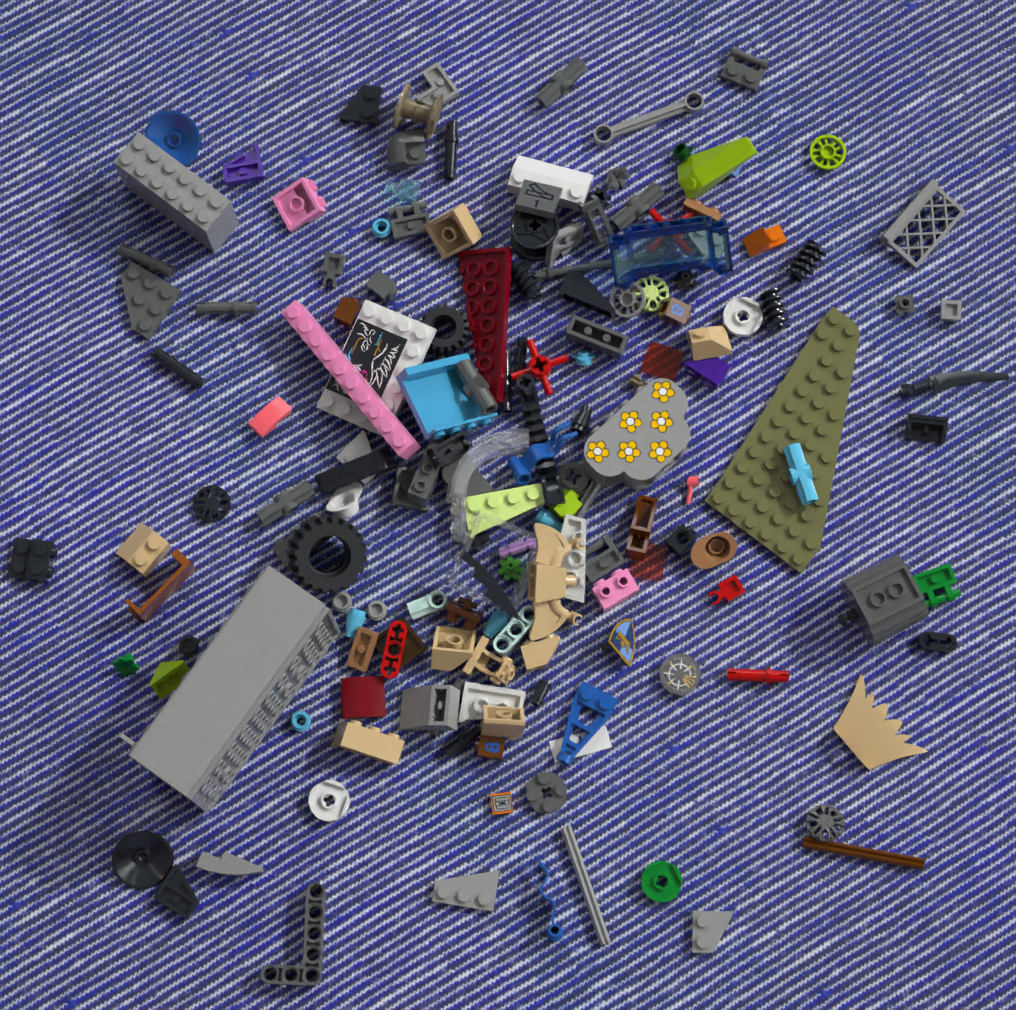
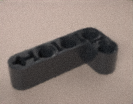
[314,448,397,495]

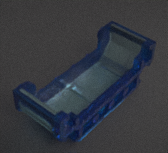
[608,215,733,288]

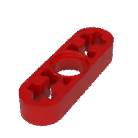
[381,621,408,680]

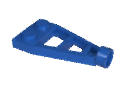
[556,681,619,766]

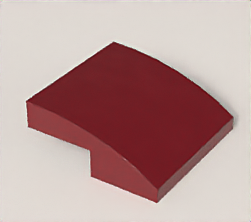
[340,676,386,719]

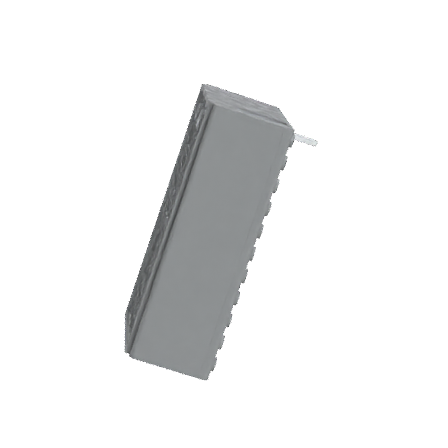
[119,565,341,814]

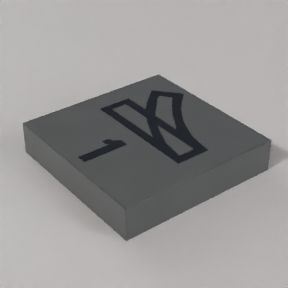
[514,179,563,219]

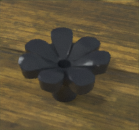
[672,267,698,292]

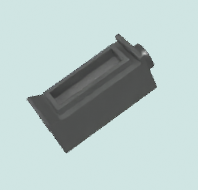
[577,194,617,249]

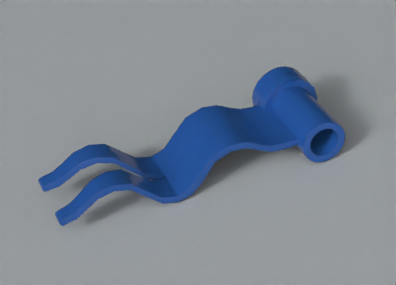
[507,420,578,485]
[538,858,563,942]

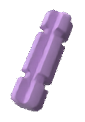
[498,537,537,559]

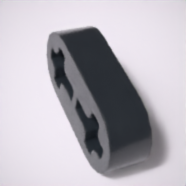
[918,632,958,654]

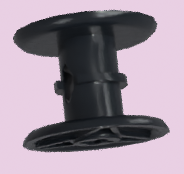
[510,210,559,262]

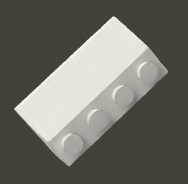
[508,155,594,211]

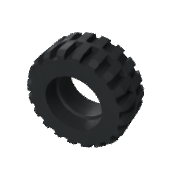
[286,514,367,594]

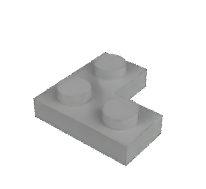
[416,62,459,105]

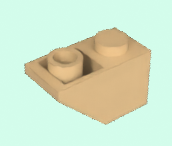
[520,634,561,673]

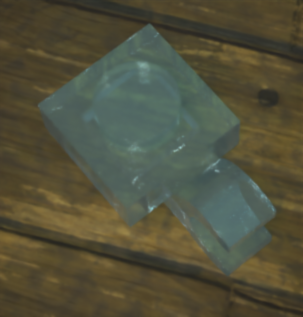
[385,178,420,202]

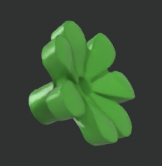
[497,556,524,582]

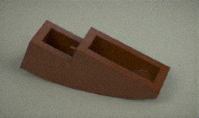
[624,495,658,561]

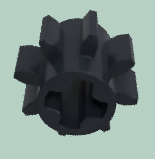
[587,187,611,210]

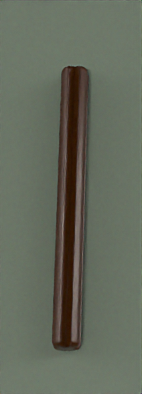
[802,837,925,870]

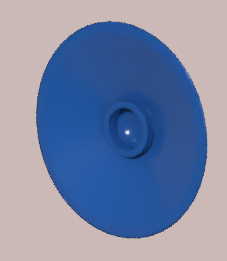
[145,111,201,166]

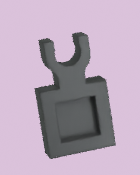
[322,252,346,288]

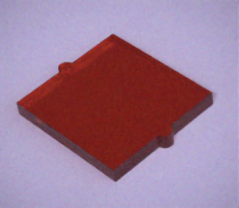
[641,341,684,382]
[630,542,666,581]

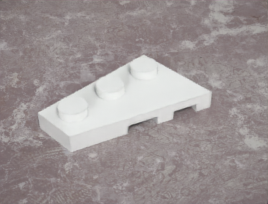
[458,681,525,722]

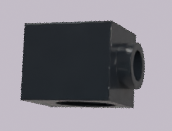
[665,524,697,558]

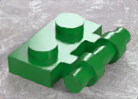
[913,563,962,608]

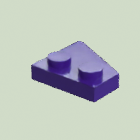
[222,144,265,187]

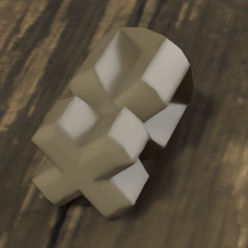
[629,374,649,388]

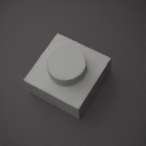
[940,300,962,322]

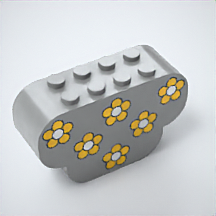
[582,378,690,490]

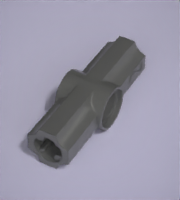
[535,57,588,109]
[610,182,665,233]
[455,359,498,416]
[256,479,315,527]

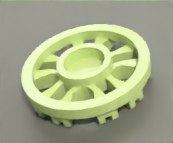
[632,275,669,312]

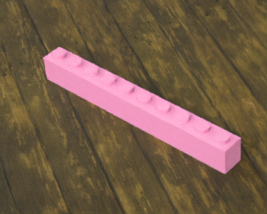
[281,300,421,460]

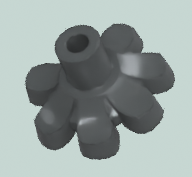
[607,166,630,191]

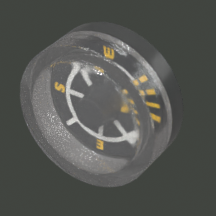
[659,653,701,696]

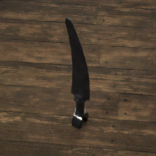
[898,371,1009,399]

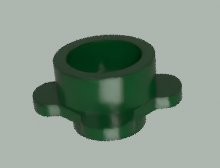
[673,143,693,162]

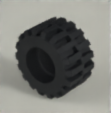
[420,304,469,358]

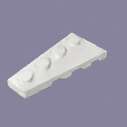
[561,514,586,603]

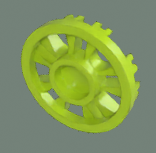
[809,134,846,171]

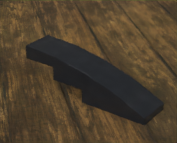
[459,550,519,619]

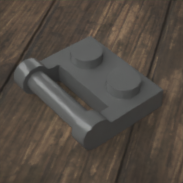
[720,46,770,93]
[585,533,626,584]

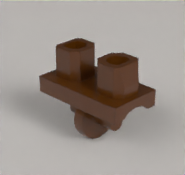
[445,594,484,630]

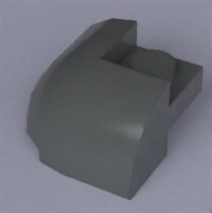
[387,129,427,171]

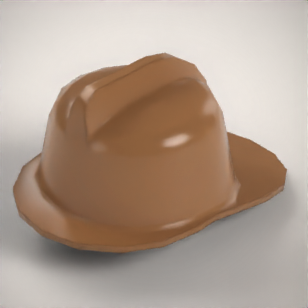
[690,532,737,569]

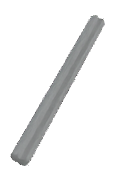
[561,826,610,945]

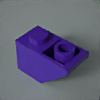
[684,357,731,390]

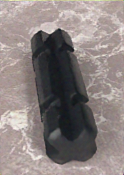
[512,337,528,373]

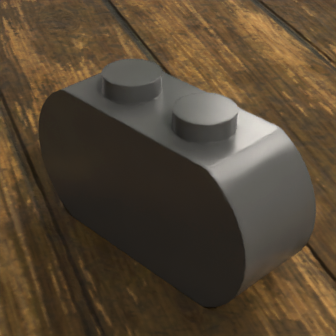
[442,456,493,510]

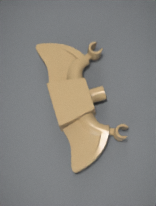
[527,523,586,640]

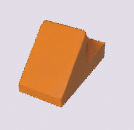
[742,224,787,258]

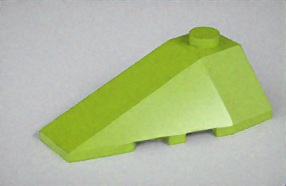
[677,137,758,199]

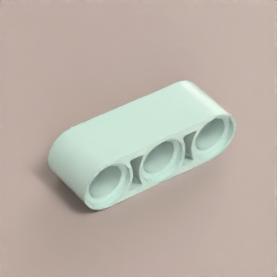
[493,605,534,656]

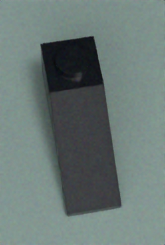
[559,271,616,319]

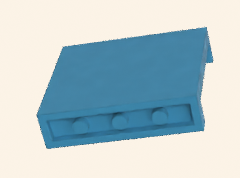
[396,353,498,440]

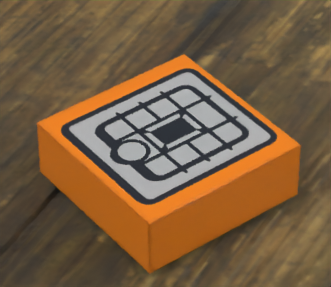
[490,792,513,815]

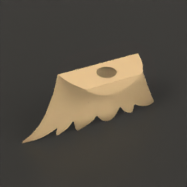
[833,674,928,770]

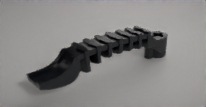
[516,374,566,507]

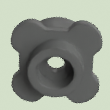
[894,294,915,315]

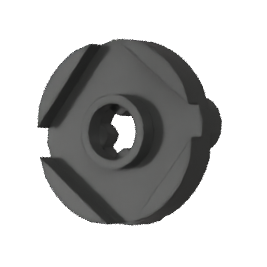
[526,772,567,814]

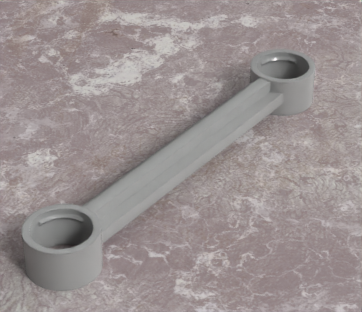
[594,91,704,147]

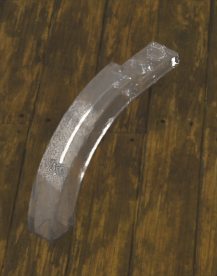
[446,428,529,542]

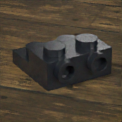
[7,537,58,584]

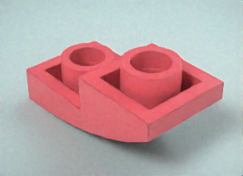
[248,396,292,438]

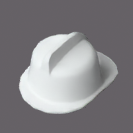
[326,482,363,521]

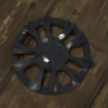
[193,485,231,523]

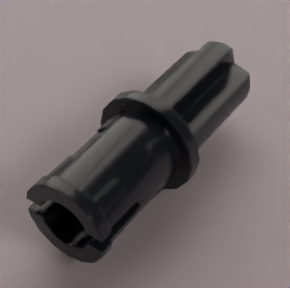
[443,725,481,758]

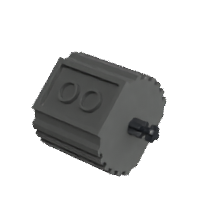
[838,554,929,645]

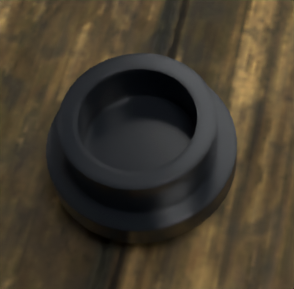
[179,636,199,656]

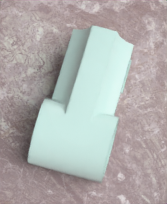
[407,590,448,620]

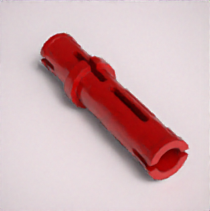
[727,668,789,684]

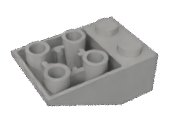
[399,685,460,731]

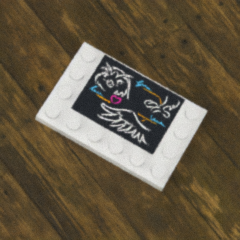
[316,300,437,437]

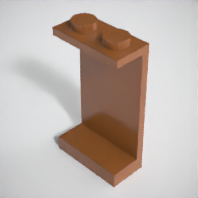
[125,548,196,622]

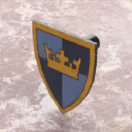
[601,619,635,667]

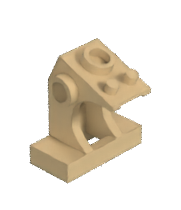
[462,636,516,686]

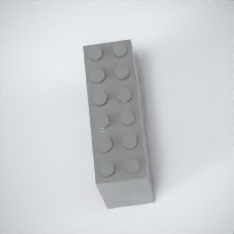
[113,132,239,253]

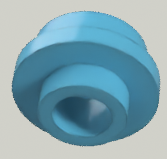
[372,219,391,238]
[290,711,311,732]

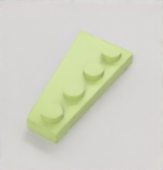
[462,483,545,538]

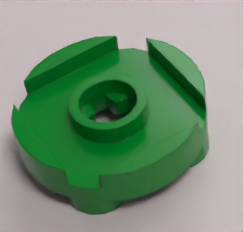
[641,861,682,903]

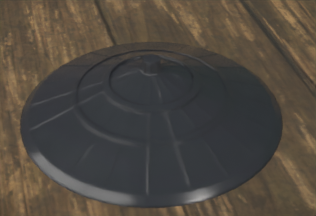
[111,831,174,889]

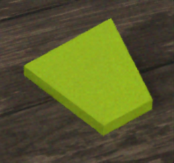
[149,660,190,699]

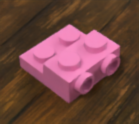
[272,177,327,232]

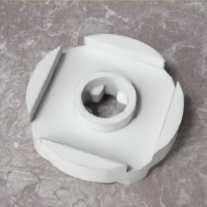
[723,297,763,337]
[308,780,350,822]

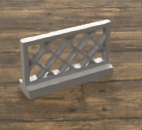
[879,179,966,269]

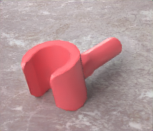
[686,476,699,504]

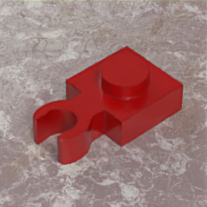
[708,574,746,606]

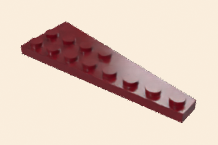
[457,247,512,404]

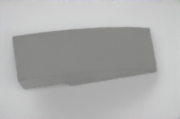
[196,851,265,876]

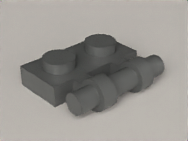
[388,201,430,241]

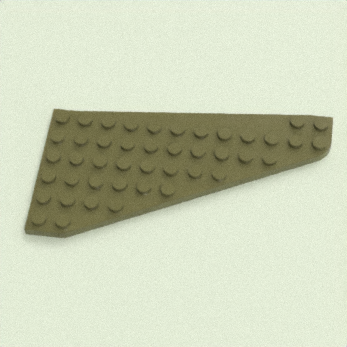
[704,306,860,574]

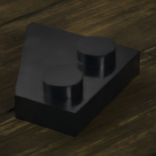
[153,864,200,920]

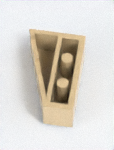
[331,719,405,765]

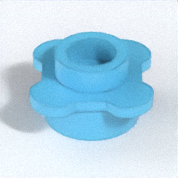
[572,350,595,366]

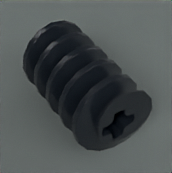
[785,239,827,283]
[511,259,546,304]
[759,287,791,332]

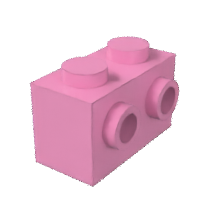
[592,568,639,612]

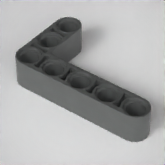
[260,882,327,986]

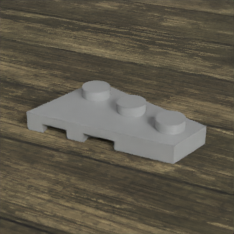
[432,870,500,912]

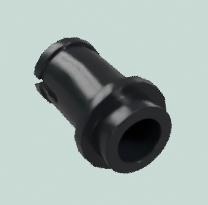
[530,680,551,707]

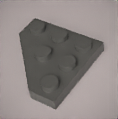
[121,261,182,341]

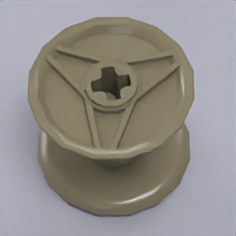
[393,83,444,140]

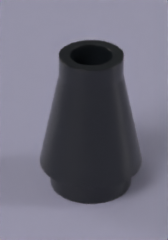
[570,405,593,436]

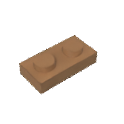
[682,198,722,227]
[346,626,379,672]

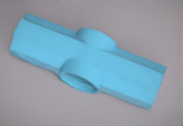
[783,443,818,506]

